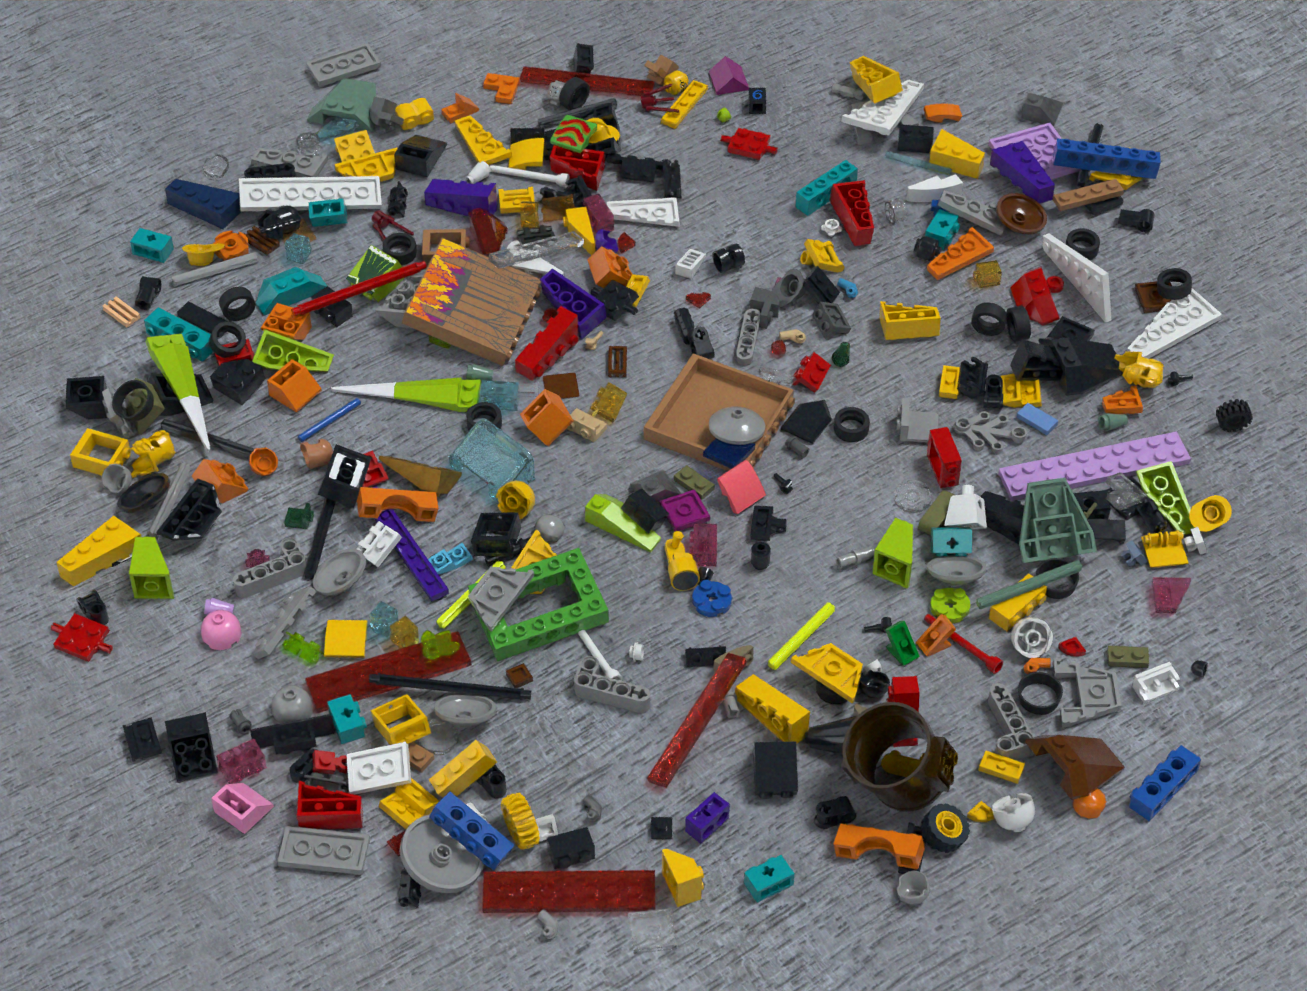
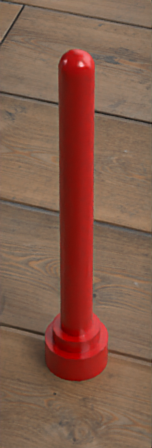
[924,614,1004,674]

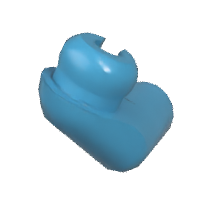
[837,278,858,298]

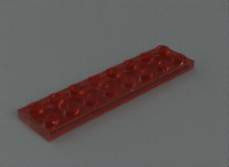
[305,631,472,713]
[482,870,655,913]

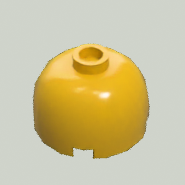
[496,480,535,519]

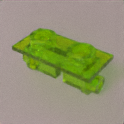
[282,631,324,664]

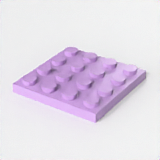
[988,123,1080,189]

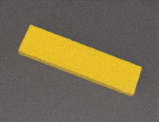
[661,80,708,129]

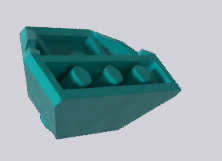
[256,267,327,316]

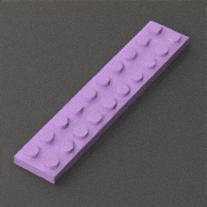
[998,431,1191,501]

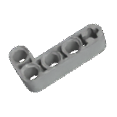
[233,537,307,598]
[574,656,650,713]
[988,683,1033,760]

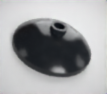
[117,473,170,513]

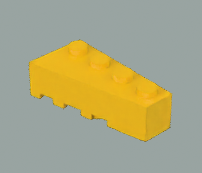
[849,56,903,104]

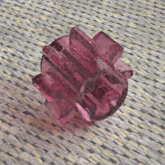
[245,549,270,568]

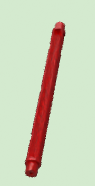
[291,261,427,316]

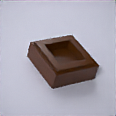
[506,663,533,688]

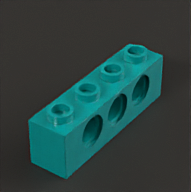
[796,160,858,216]
[144,307,213,362]

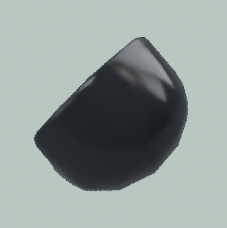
[859,670,890,698]

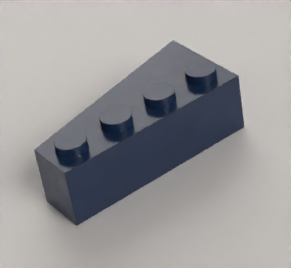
[165,179,242,229]

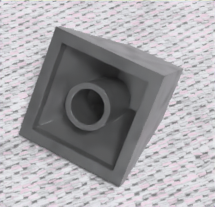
[1021,93,1063,126]
[630,470,681,505]

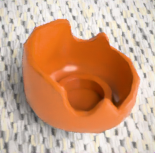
[249,447,278,476]
[1073,789,1106,819]

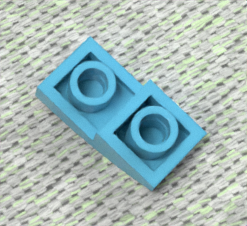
[428,543,473,574]

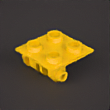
[334,130,375,162]
[1141,530,1189,568]

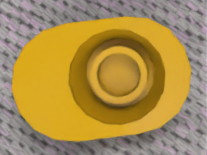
[586,118,620,143]
[182,243,225,266]
[1189,495,1232,532]

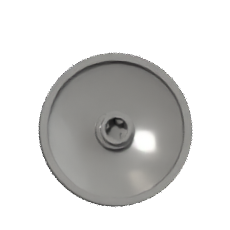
[400,815,484,893]

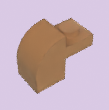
[644,54,679,85]

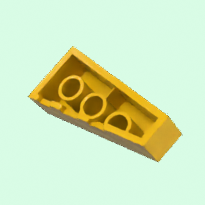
[56,515,141,587]
[735,674,810,744]

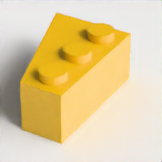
[879,301,941,340]

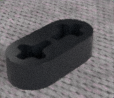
[289,749,317,783]

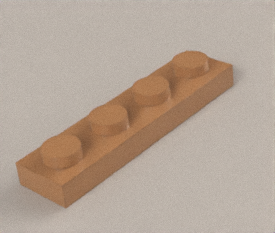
[1053,179,1124,211]

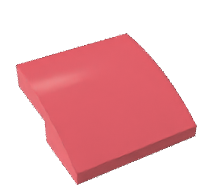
[717,460,766,514]

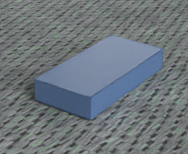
[1016,403,1058,435]

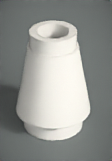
[466,161,491,184]

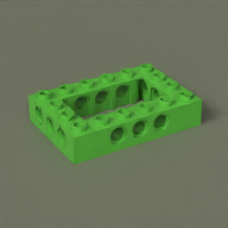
[468,548,609,662]

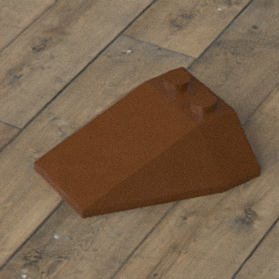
[1025,735,1125,800]

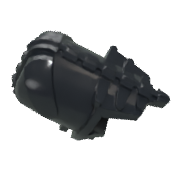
[258,205,302,239]

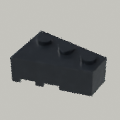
[1010,339,1063,381]
[980,491,1024,544]

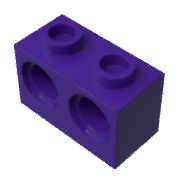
[685,792,730,844]

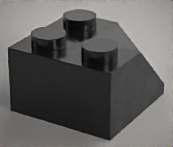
[210,359,265,405]
[66,376,107,420]

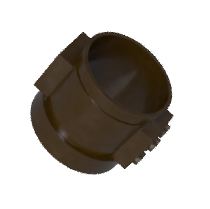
[841,702,958,812]

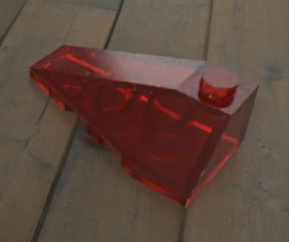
[468,208,508,255]

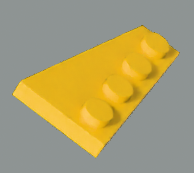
[455,115,512,165]

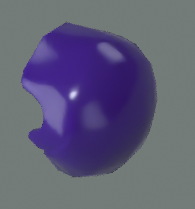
[594,229,618,253]

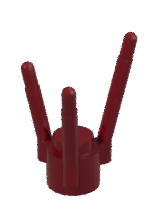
[641,84,680,113]
[371,210,414,241]

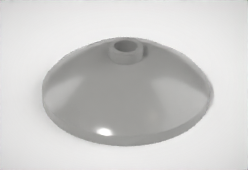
[709,406,765,445]
[313,549,366,595]
[927,556,986,587]
[434,694,496,728]

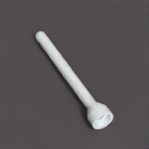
[489,165,570,188]
[578,630,622,681]

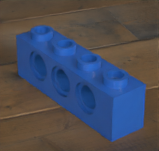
[1129,745,1201,822]
[429,791,515,871]

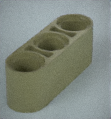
[918,490,955,536]

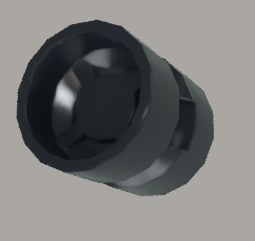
[712,243,745,273]

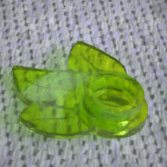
[421,630,460,660]

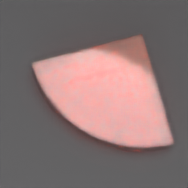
[618,232,636,254]
[686,292,711,309]

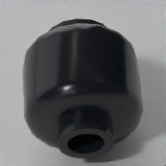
[914,236,942,261]

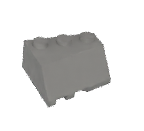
[375,274,423,329]

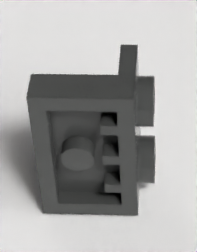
[812,302,851,339]

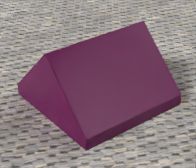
[709,56,749,95]

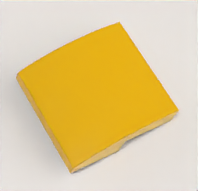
[509,138,544,171]
[1001,374,1042,407]
[324,620,368,658]
[379,778,440,830]

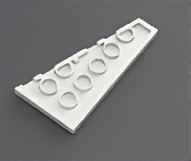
[841,80,924,135]

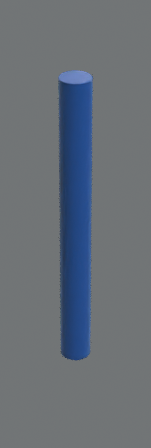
[298,398,361,442]

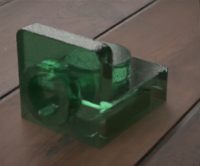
[284,503,314,529]

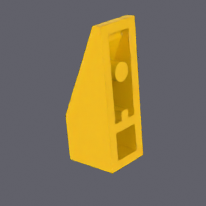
[563,207,595,256]

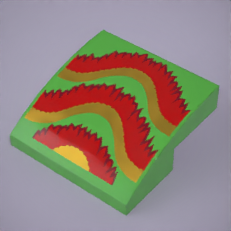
[550,115,597,153]

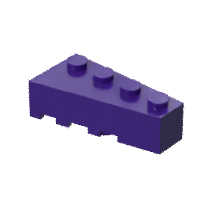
[990,141,1055,204]
[424,179,498,222]
[540,268,607,340]

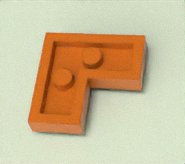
[483,73,520,104]

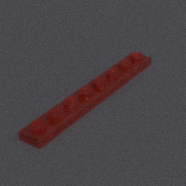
[520,66,655,96]
[647,653,747,788]

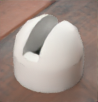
[864,659,882,673]

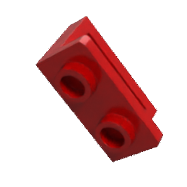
[792,352,831,393]

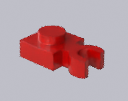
[313,750,348,774]

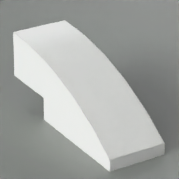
[906,174,963,202]

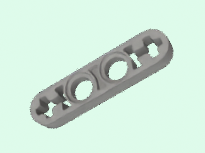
[736,309,760,366]

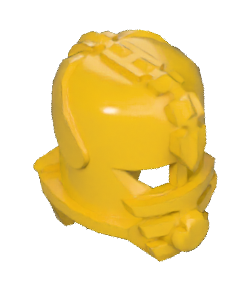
[1114,351,1164,389]
[131,430,176,478]

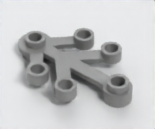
[953,411,1027,454]

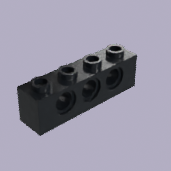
[1073,490,1111,519]

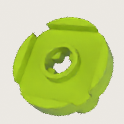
[930,588,971,624]

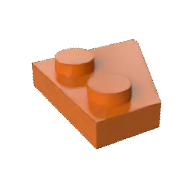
[1102,385,1143,414]

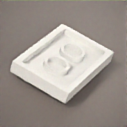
[347,742,411,795]

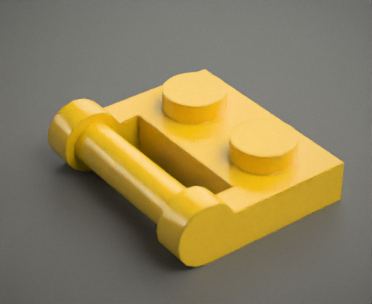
[498,187,535,214]
[804,239,845,273]

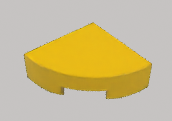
[967,801,995,822]

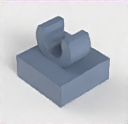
[1121,540,1148,567]

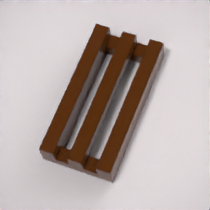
[244,226,280,255]
[608,346,627,377]

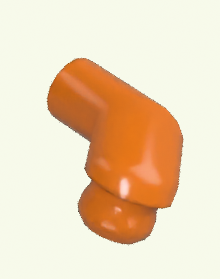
[1024,658,1051,674]

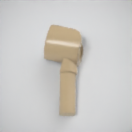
[585,331,603,350]

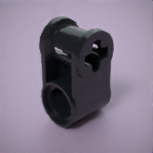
[687,326,715,359]
[983,374,1003,410]
[76,589,109,625]
[476,765,507,798]
[814,796,857,829]

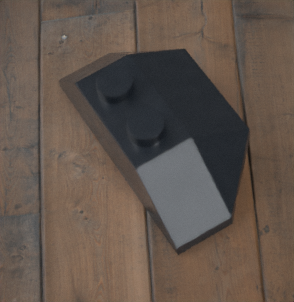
[157,478,222,541]

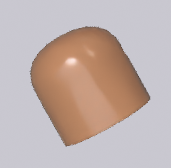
[300,439,333,469]

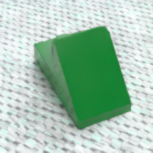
[885,620,920,666]

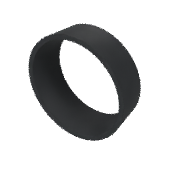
[112,380,154,422]
[1036,558,1079,599]
[1018,672,1063,715]

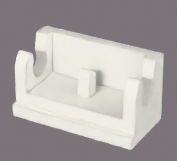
[1132,662,1180,703]

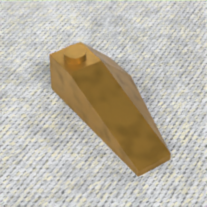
[379,456,462,497]

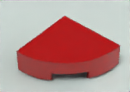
[1058,637,1086,657]

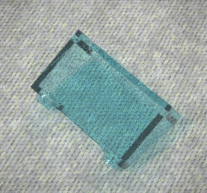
[449,418,535,502]

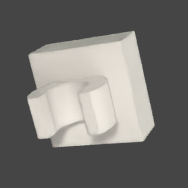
[1184,527,1207,555]
[536,814,558,842]

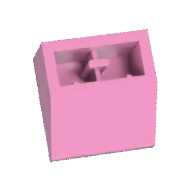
[211,783,274,834]

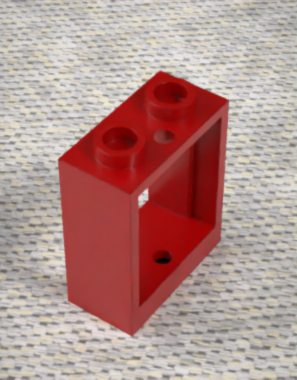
[927,427,962,488]

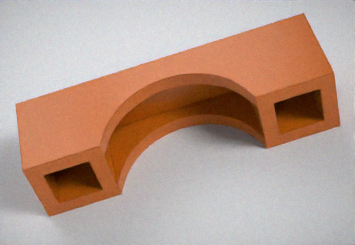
[357,487,439,522]
[833,824,925,869]

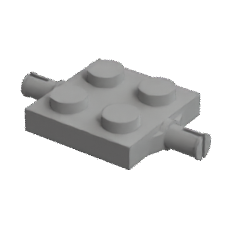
[102,388,135,438]

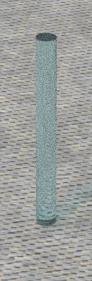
[885,151,952,176]

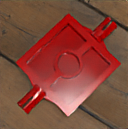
[720,128,778,160]
[51,613,113,662]

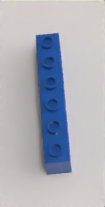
[1053,138,1161,179]

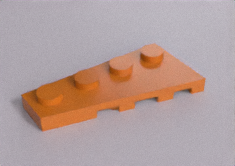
[927,227,994,280]

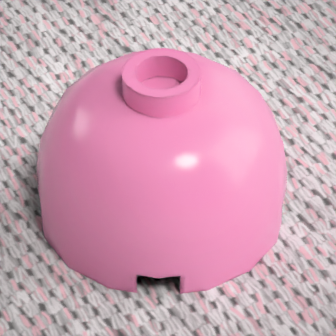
[201,610,242,650]

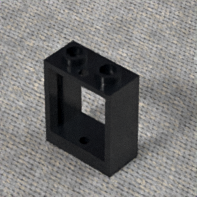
[471,512,521,556]

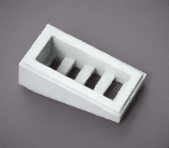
[675,249,706,279]

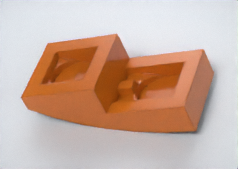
[923,104,962,123]

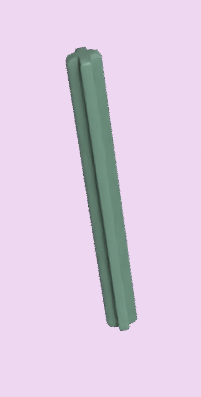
[976,560,1082,609]

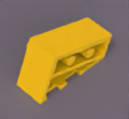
[929,129,985,179]

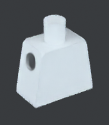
[945,485,987,530]

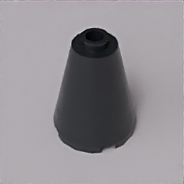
[805,716,857,755]

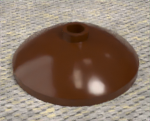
[996,193,1047,235]

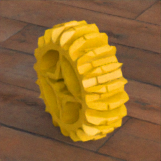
[501,793,540,850]

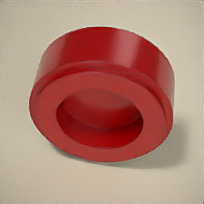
[1047,276,1064,293]

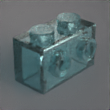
[480,380,520,411]

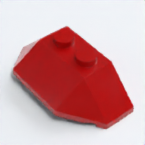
[1010,266,1060,325]

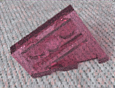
[1152,577,1191,613]

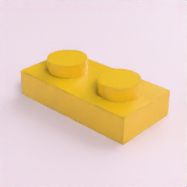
[626,274,650,307]
[939,365,960,399]
[978,751,1025,784]

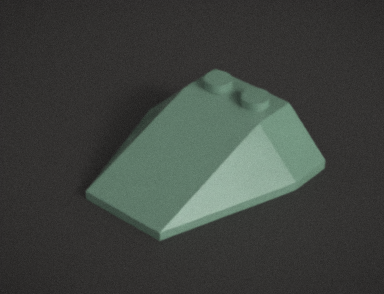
[307,78,376,132]
[1019,477,1097,563]

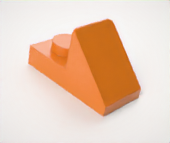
[441,93,479,124]
[916,614,956,657]

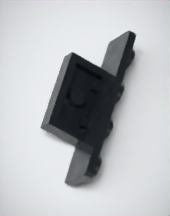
[606,153,672,183]
[250,714,335,755]

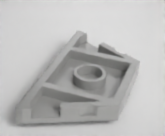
[468,567,534,631]

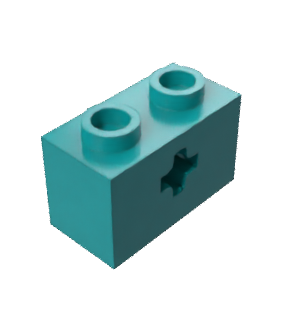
[308,198,348,227]
[925,209,960,250]
[130,228,174,263]
[931,527,972,556]
[327,694,367,744]
[744,855,795,903]

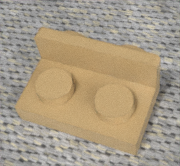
[567,408,607,442]

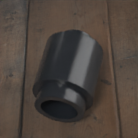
[751,542,771,570]

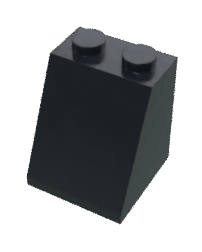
[753,741,798,799]

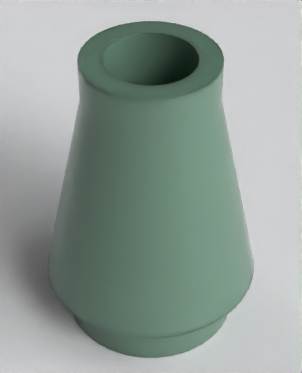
[466,364,493,381]
[1098,413,1128,431]

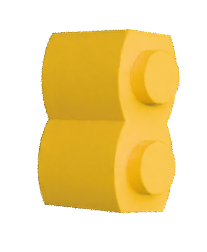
[395,98,434,130]

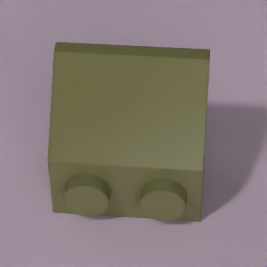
[125,378,165,435]

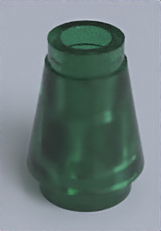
[832,342,851,367]

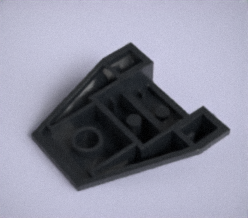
[578,102,621,156]
[1038,337,1123,396]

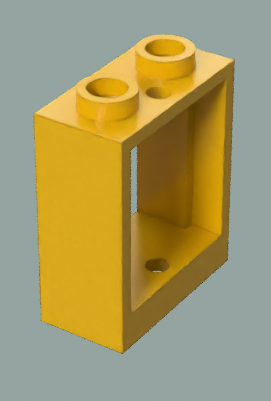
[70,428,131,475]
[370,694,431,745]

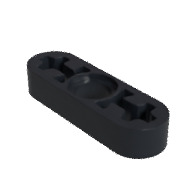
[244,163,296,178]

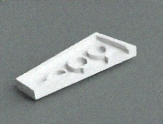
[607,198,679,227]

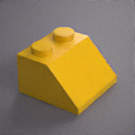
[662,849,704,907]

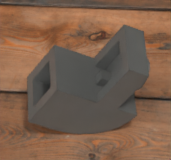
[370,97,404,130]
[750,287,779,329]

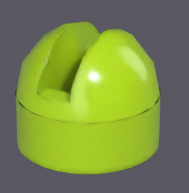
[717,107,731,122]

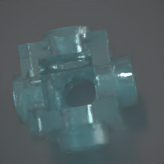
[284,233,312,264]
[369,601,399,637]

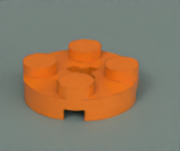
[213,231,249,261]

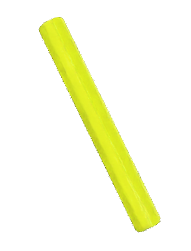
[436,561,506,629]
[768,602,835,670]

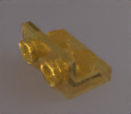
[590,382,628,423]

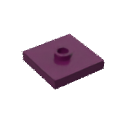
[660,489,710,531]

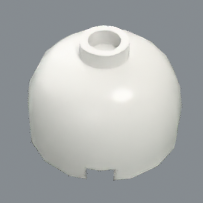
[1011,617,1053,658]
[992,793,1035,832]

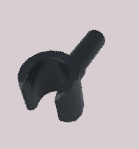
[1168,371,1193,386]
[774,473,793,494]
[864,617,892,633]

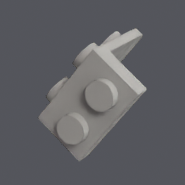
[897,398,938,443]

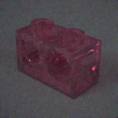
[583,193,614,232]
[689,524,717,566]
[216,739,267,784]

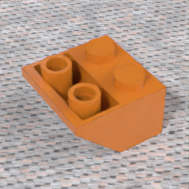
[587,246,632,289]
[261,303,312,340]
[267,359,322,412]
[520,389,573,446]
[192,459,249,503]

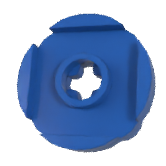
[692,580,732,617]

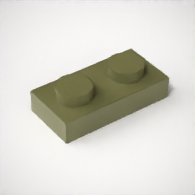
[674,465,715,500]
[1107,645,1149,668]

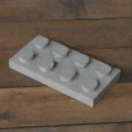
[306,43,381,87]
[277,826,370,875]

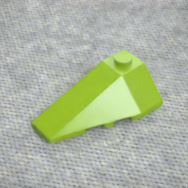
[252,329,334,372]
[1136,461,1194,536]
[585,494,661,553]

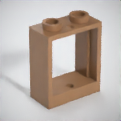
[422,229,470,267]

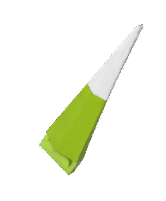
[145,334,210,452]
[331,377,482,412]

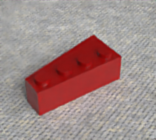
[829,180,874,246]
[515,306,579,382]

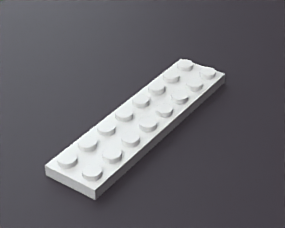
[239,176,382,211]

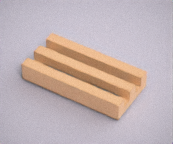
[102,296,140,328]

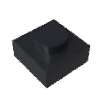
[651,817,672,839]

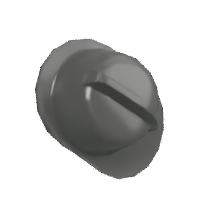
[772,269,806,308]

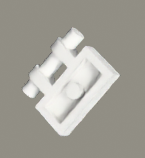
[357,521,402,568]

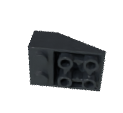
[394,135,447,177]
[165,712,218,782]

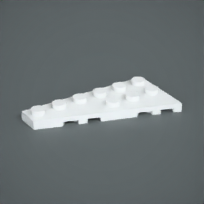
[1042,233,1111,323]
[1127,288,1222,359]

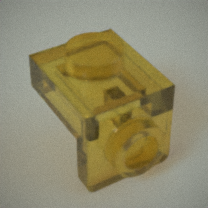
[520,201,539,228]

